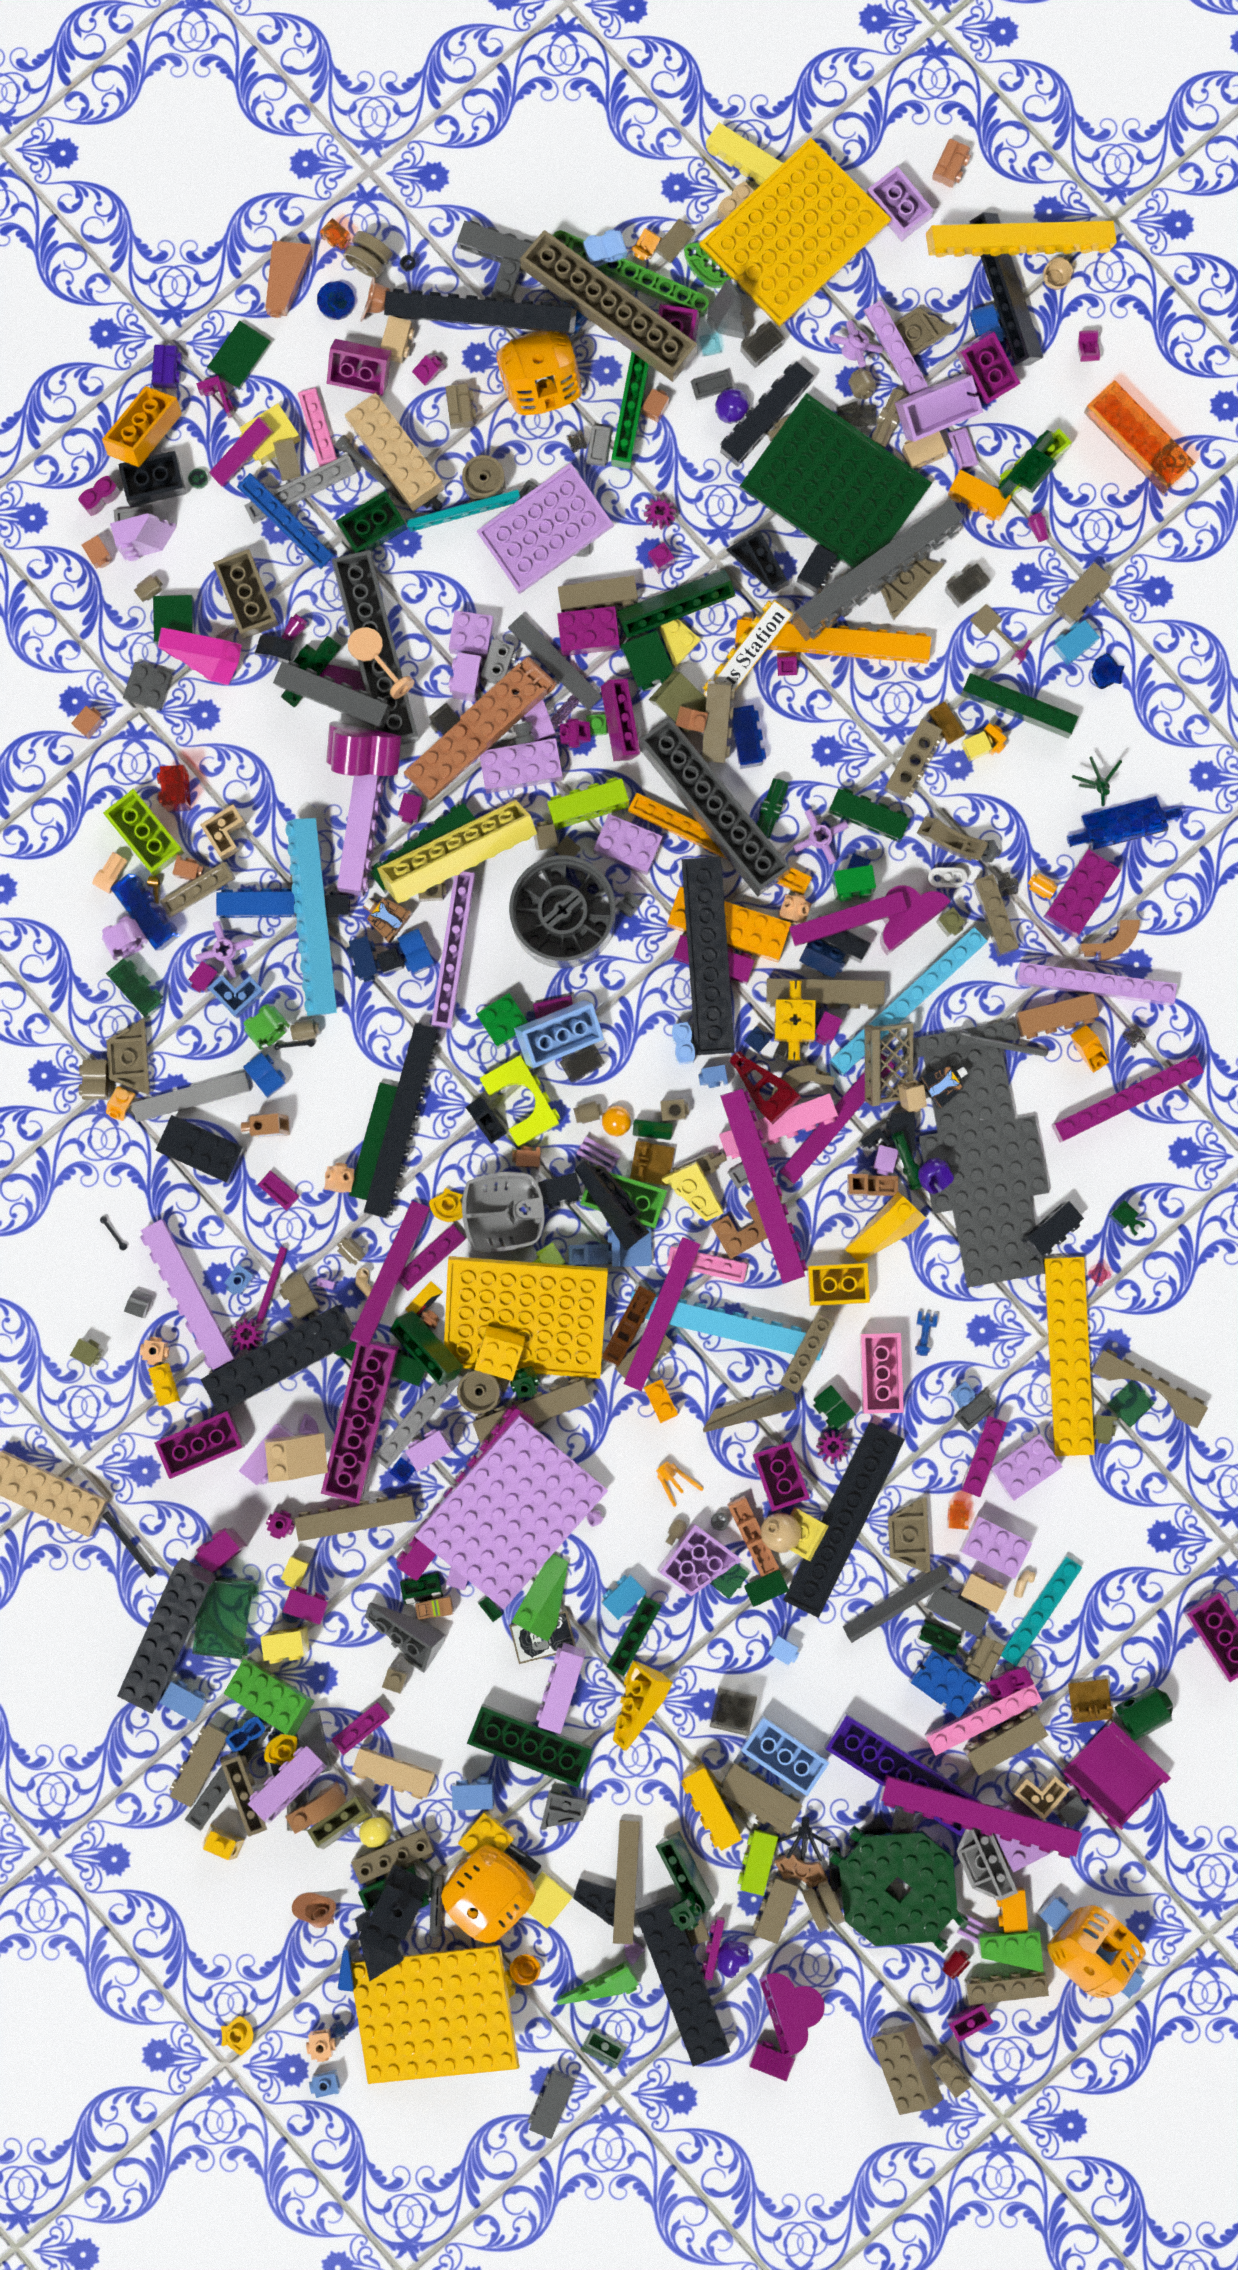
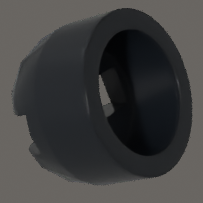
[400,255,416,272]

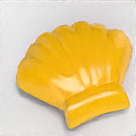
[429,1188,463,1222]
[264,1734,297,1766]
[221,2016,254,2055]

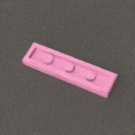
[298,387,337,467]
[667,1246,748,1283]

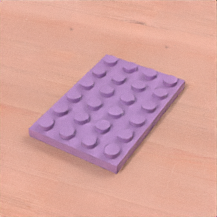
[476,463,614,594]

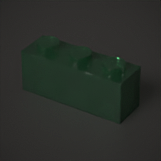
[106,958,165,1019]

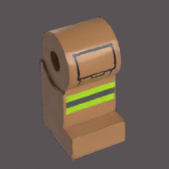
[415,1596,454,1620]

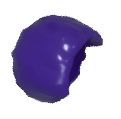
[715,388,750,424]
[918,1158,955,1195]
[717,1941,749,1978]

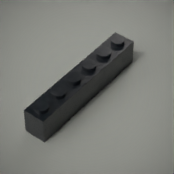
[720,361,814,467]

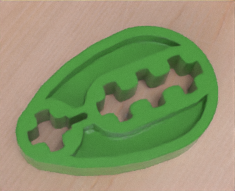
[684,243,732,288]

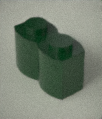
[812,1385,856,1430]

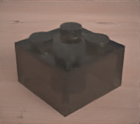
[709,1685,757,1736]

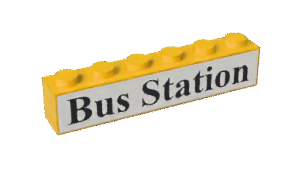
[703,599,793,697]

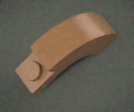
[1079,920,1140,962]
[847,1174,898,1196]
[285,1781,347,1834]

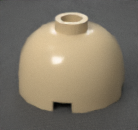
[760,1513,801,1553]

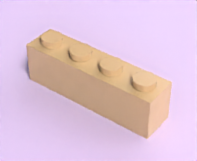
[351,1746,436,1799]

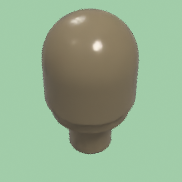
[665,1519,687,1546]

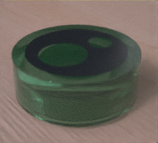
[188,469,208,489]

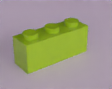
[737,1828,778,1896]

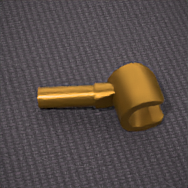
[147,876,160,904]

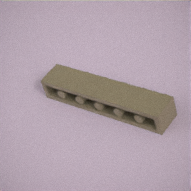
[766,978,885,1010]
[472,1377,592,1444]
[294,1493,417,1542]

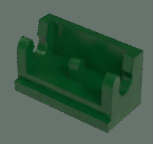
[917,1619,962,1655]

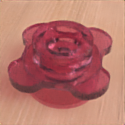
[1087,1263,1111,1287]

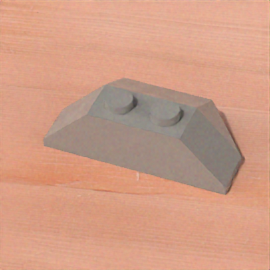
[956,1827,1018,1901]

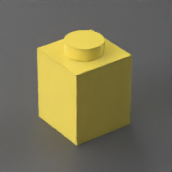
[961,731,993,762]
[281,1556,310,1588]

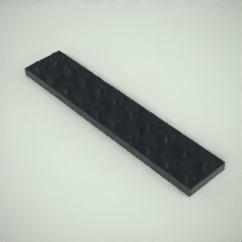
[681,856,735,1055]
[783,1422,905,1618]

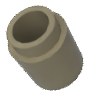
[134,574,163,602]
[290,1019,320,1041]
[573,1101,603,1124]
[337,1237,366,1265]

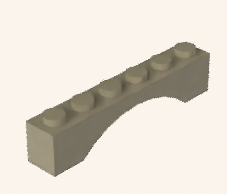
[1090,1349,1208,1428]

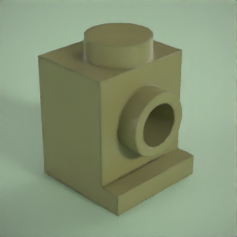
[1093,1415,1117,1444]

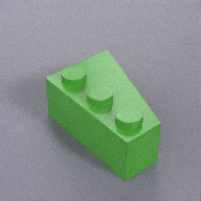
[977,1927,1044,1973]

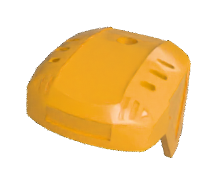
[496,331,582,415]
[441,1845,536,1943]
[1047,1905,1146,1998]

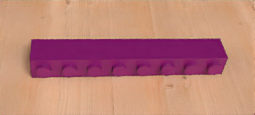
[1051,1055,1204,1143]

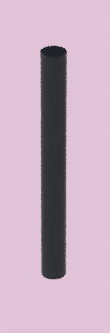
[102,1511,156,1578]

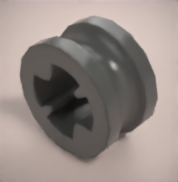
[711,1513,729,1531]

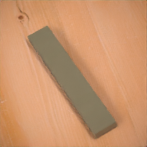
[613,1820,640,1945]

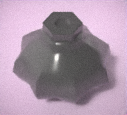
[981,839,1001,863]

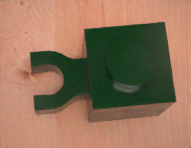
[1108,1200,1146,1236]

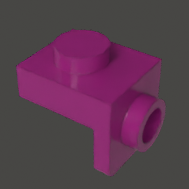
[1077,330,1100,362]
[412,354,446,386]

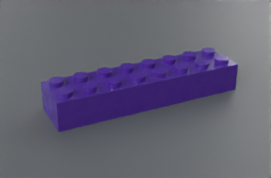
[824,1713,982,1836]

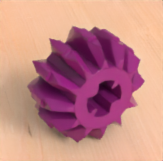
[644,496,676,530]
[230,1318,264,1351]
[816,1430,850,1464]

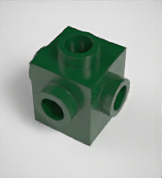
[510,1366,540,1398]
[669,1895,703,1931]

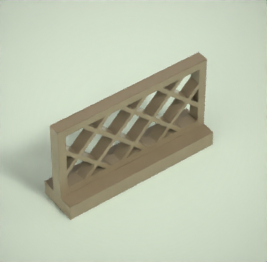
[864,1022,913,1106]

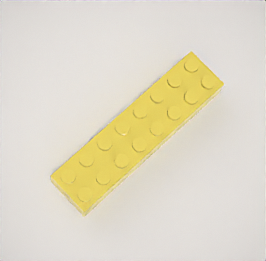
[377,800,537,903]

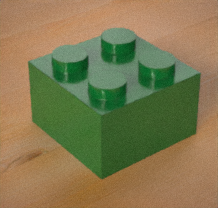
[831,865,876,902]
[476,993,528,1049]

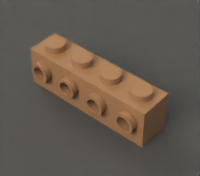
[1015,993,1099,1039]

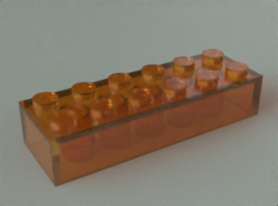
[1084,380,1196,495]

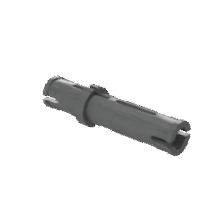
[429,1874,444,1937]

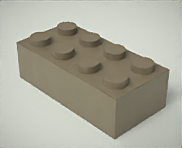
[213,549,279,639]
[963,1710,1049,1775]
[871,2022,943,2115]

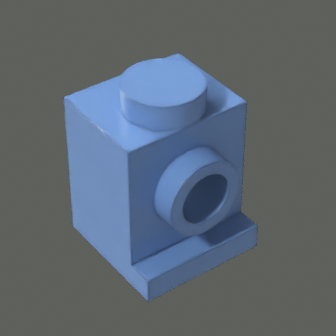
[698,1065,728,1088]
[224,1264,255,1295]
[948,1381,975,1409]
[309,2069,341,2098]

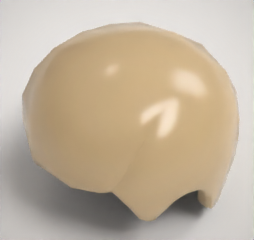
[1043,257,1073,290]

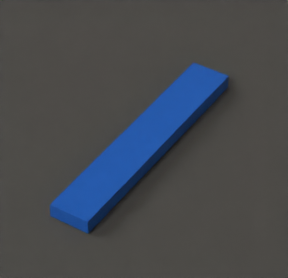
[237,473,334,570]

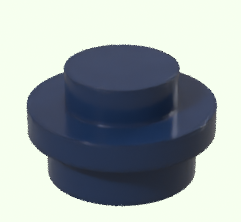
[332,2020,349,2040]

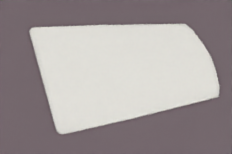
[296,802,327,827]

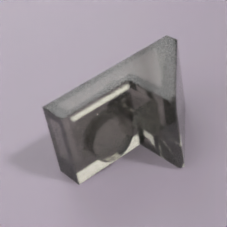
[837,401,877,427]

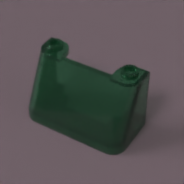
[192,1573,259,1660]

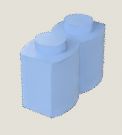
[583,229,627,267]
[672,1022,695,1065]

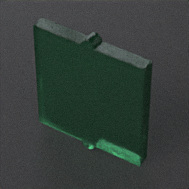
[1107,1380,1155,1428]
[710,1564,749,1599]

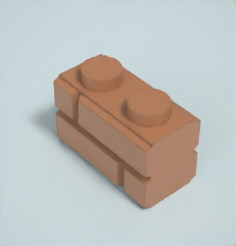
[932,138,971,188]

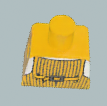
[202,1824,245,1860]

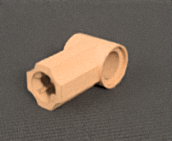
[92,852,128,894]

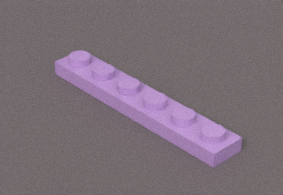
[863,300,929,396]

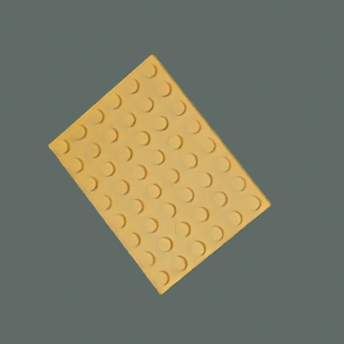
[699,138,891,327]
[444,1256,608,1379]
[351,1945,520,2084]

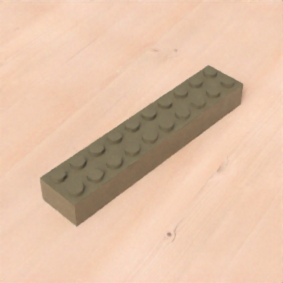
[520,230,697,382]

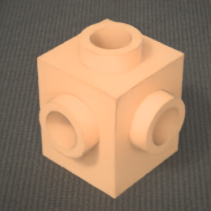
[778,893,812,924]
[324,1163,354,1193]
[140,1337,170,1366]
[306,2029,336,2062]

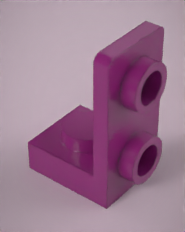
[196,376,234,418]

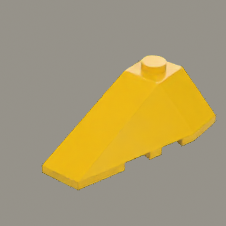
[845,1192,926,1262]
[613,1661,673,1751]

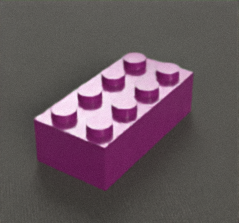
[1043,849,1121,938]
[154,1411,245,1479]
[1183,1591,1238,1682]

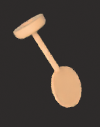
[348,627,415,699]

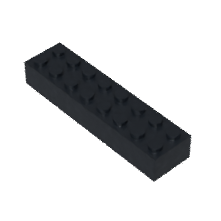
[200,1304,354,1414]
[117,1557,217,1714]
[635,1895,730,2067]

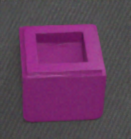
[777,652,797,676]

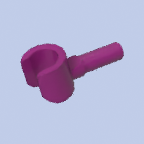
[1011,640,1032,665]

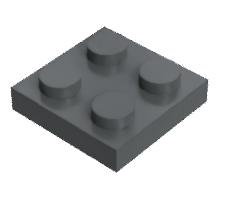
[123,662,172,711]

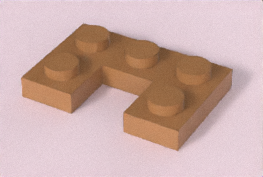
[711,1200,767,1259]

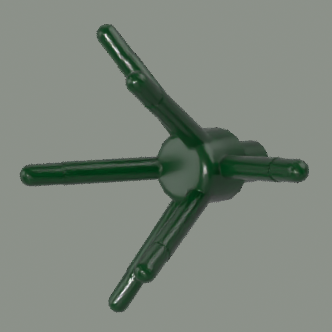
[1072,756,1122,807]

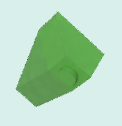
[512,1554,569,1642]
[557,1960,639,2005]

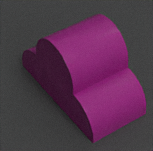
[326,721,401,776]
[880,885,951,956]
[759,1973,825,2059]

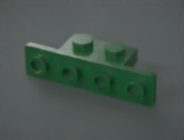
[998,430,1057,499]
[281,636,341,707]

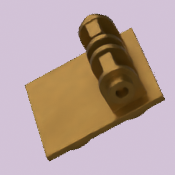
[630,1141,675,1186]
[1068,1679,1113,1724]

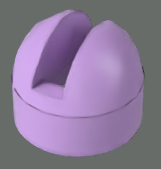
[586,1510,603,1527]

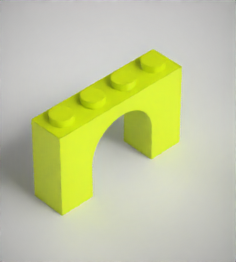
[479,1055,561,1148]

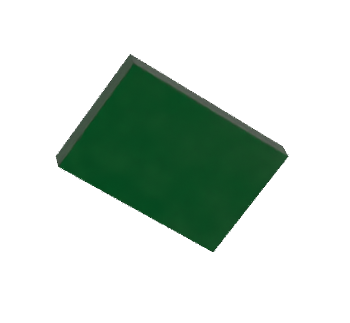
[207,320,272,390]

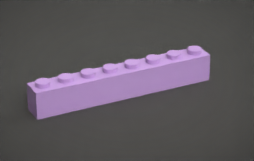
[431,871,476,1030]
[1016,962,1177,1006]
[140,1219,236,1370]

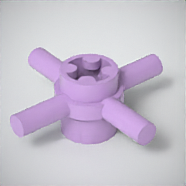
[829,321,883,367]
[793,809,849,865]
[195,921,254,979]

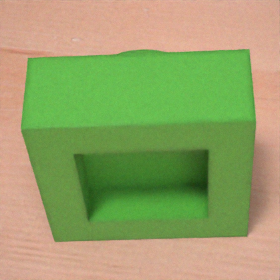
[586,714,607,736]

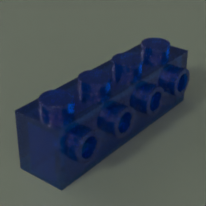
[110,874,180,951]

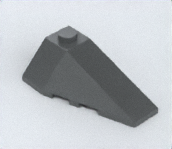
[706,279,748,339]
[365,1602,446,1673]

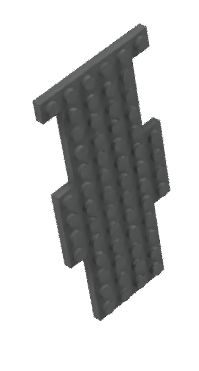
[902,1020,1050,1288]

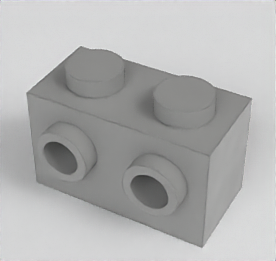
[481,639,518,684]

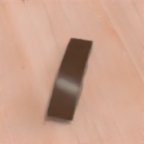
[601,1286,657,1367]

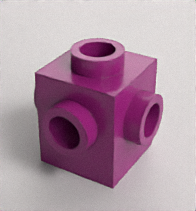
[559,719,591,748]
[266,1509,295,1539]

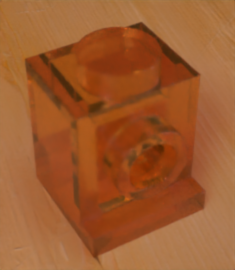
[319,218,351,251]
[947,1500,969,1530]

